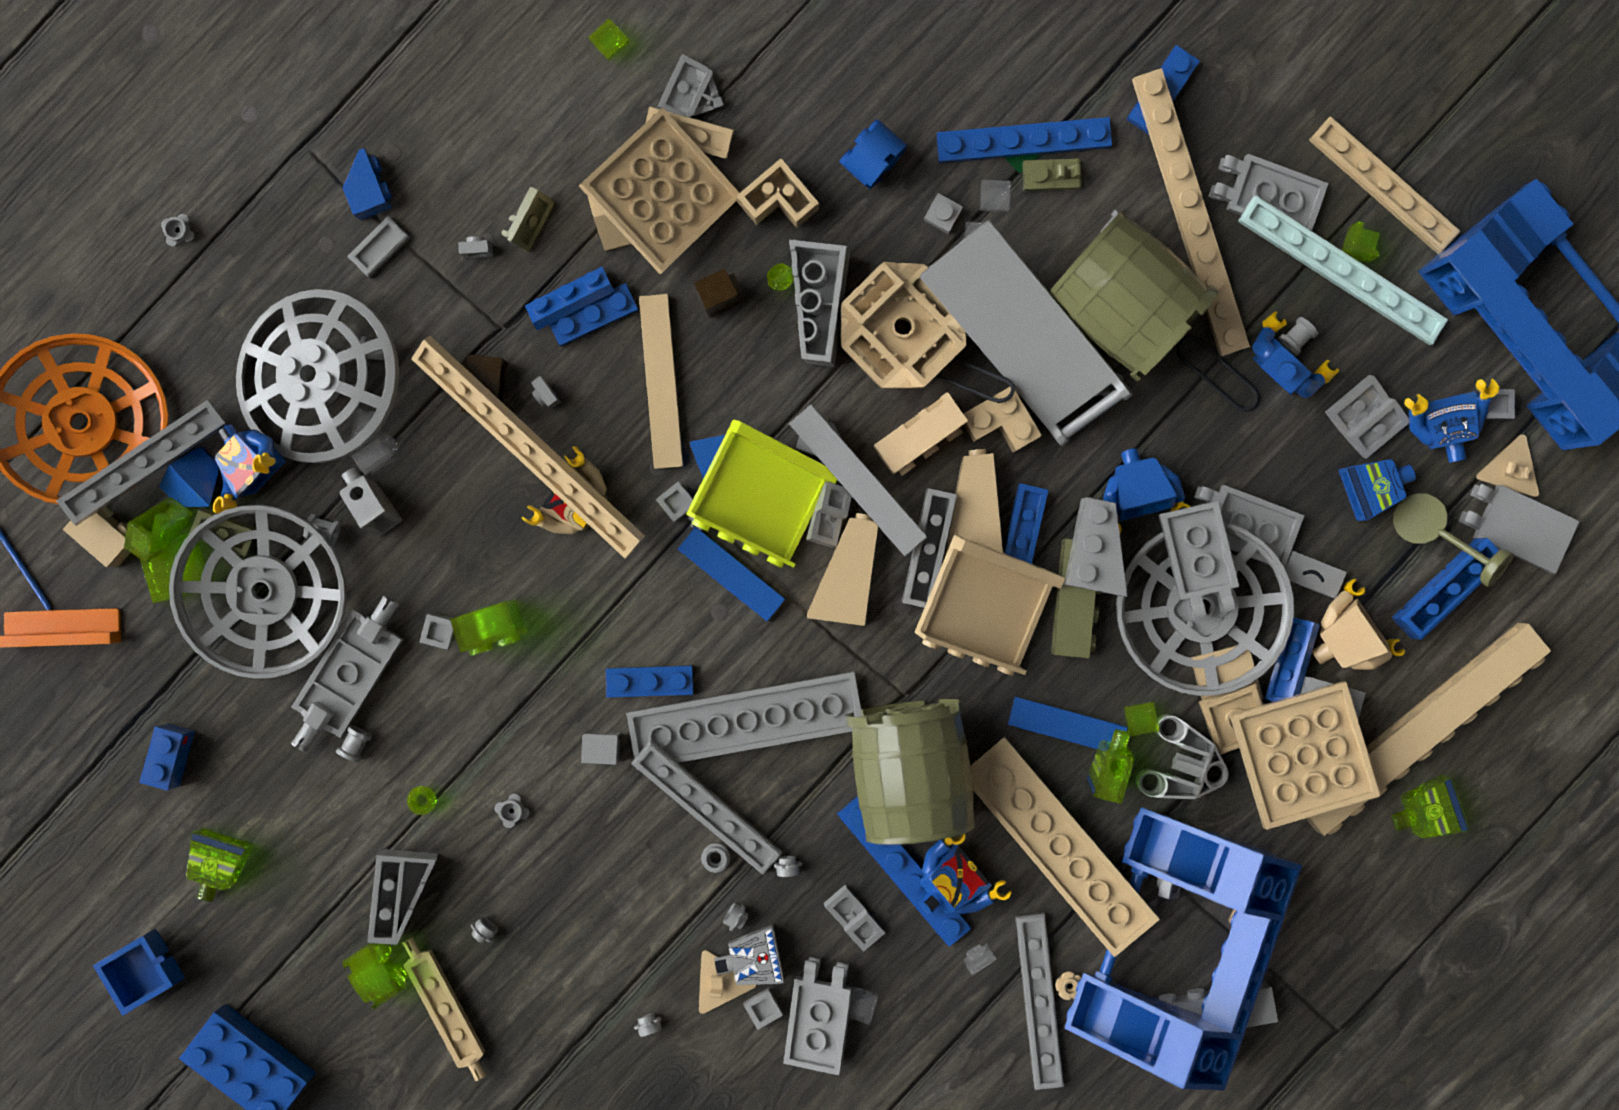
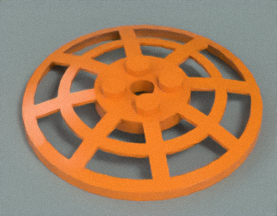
[0,333,169,505]

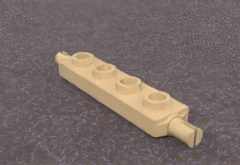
[402,937,486,1081]

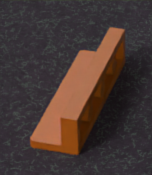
[0,608,121,648]

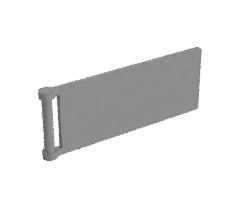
[920,220,1133,446]

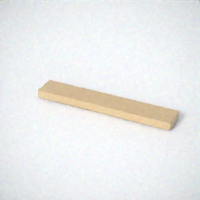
[1309,116,1460,254]
[639,294,683,469]

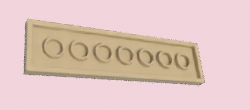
[970,737,1160,957]

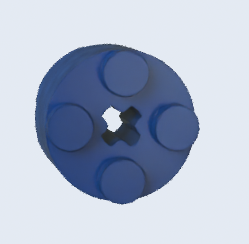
[839,119,908,190]

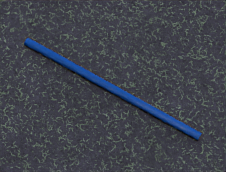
[0,528,52,611]

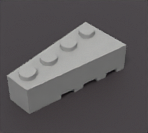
[789,240,850,367]

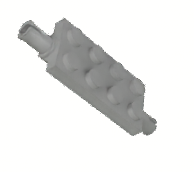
[291,595,404,752]

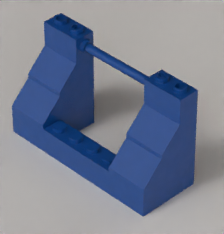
[1418,179,1619,450]
[1064,807,1302,1091]

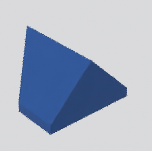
[159,446,220,507]

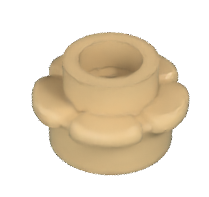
[1055,971,1081,1000]

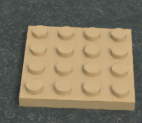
[579,107,739,274]
[1230,681,1380,830]

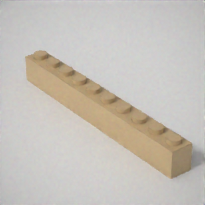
[1306,623,1551,836]

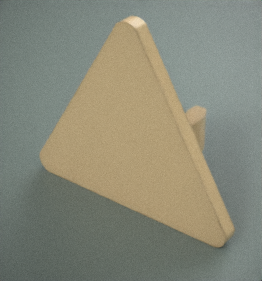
[1476,435,1539,497]
[699,950,756,1014]

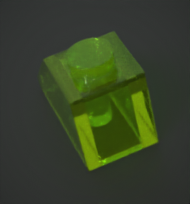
[124,497,193,563]

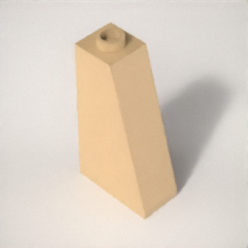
[943,449,1003,561]
[807,513,878,626]

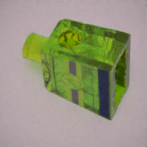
[1086,729,1134,804]
[1391,774,1469,838]
[186,828,254,902]

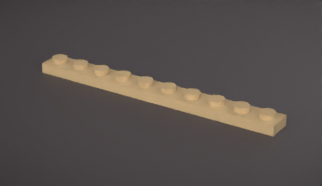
[1132,68,1250,356]
[412,336,645,559]

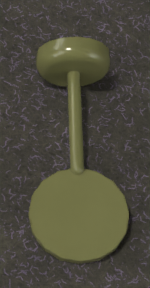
[1393,494,1514,587]

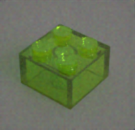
[450,600,526,656]

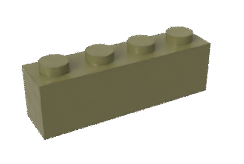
[1051,539,1100,658]

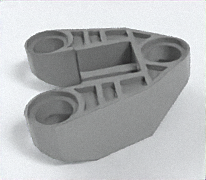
[1136,714,1229,799]

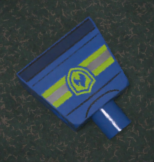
[1338,459,1416,521]

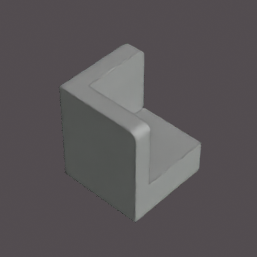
[420,613,461,650]
[581,732,621,765]

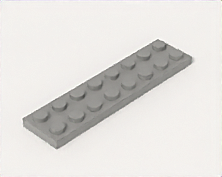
[626,672,862,770]

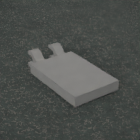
[1208,154,1328,231]
[1458,484,1580,574]
[1194,485,1304,569]
[1159,501,1239,619]
[783,957,853,1075]

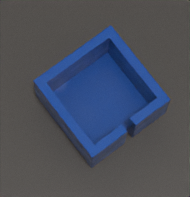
[93,929,185,1016]

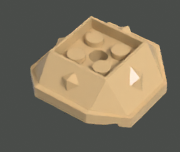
[841,262,966,389]

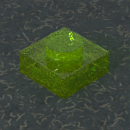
[588,18,630,62]
[1124,701,1159,736]

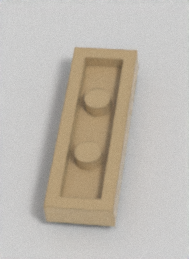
[646,107,734,159]

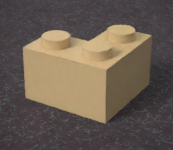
[736,158,819,228]
[964,387,1042,452]

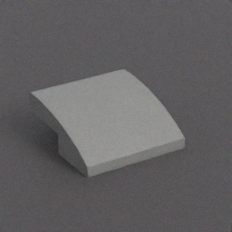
[1325,375,1409,459]

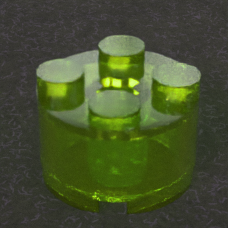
[342,943,408,1010]

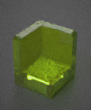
[1342,221,1380,263]

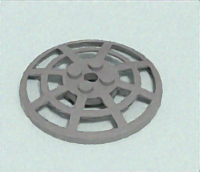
[236,289,399,463]
[169,505,347,679]
[1116,523,1294,696]

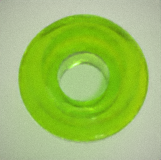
[767,263,794,291]
[407,786,437,815]

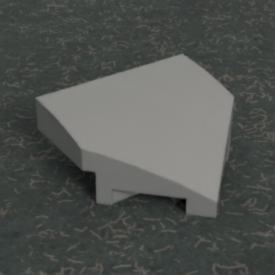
[657,54,723,118]

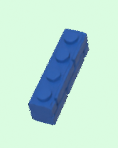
[1391,538,1499,640]

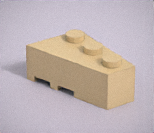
[873,392,968,476]

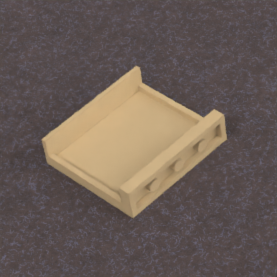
[915,535,1065,676]

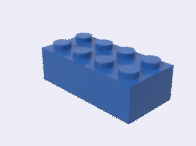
[179,1003,316,1110]

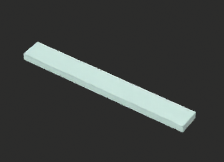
[1238,196,1448,345]

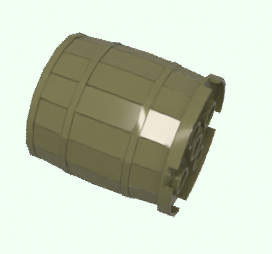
[1049,211,1219,382]
[846,699,975,845]

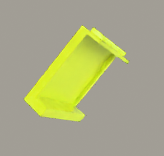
[686,420,837,568]

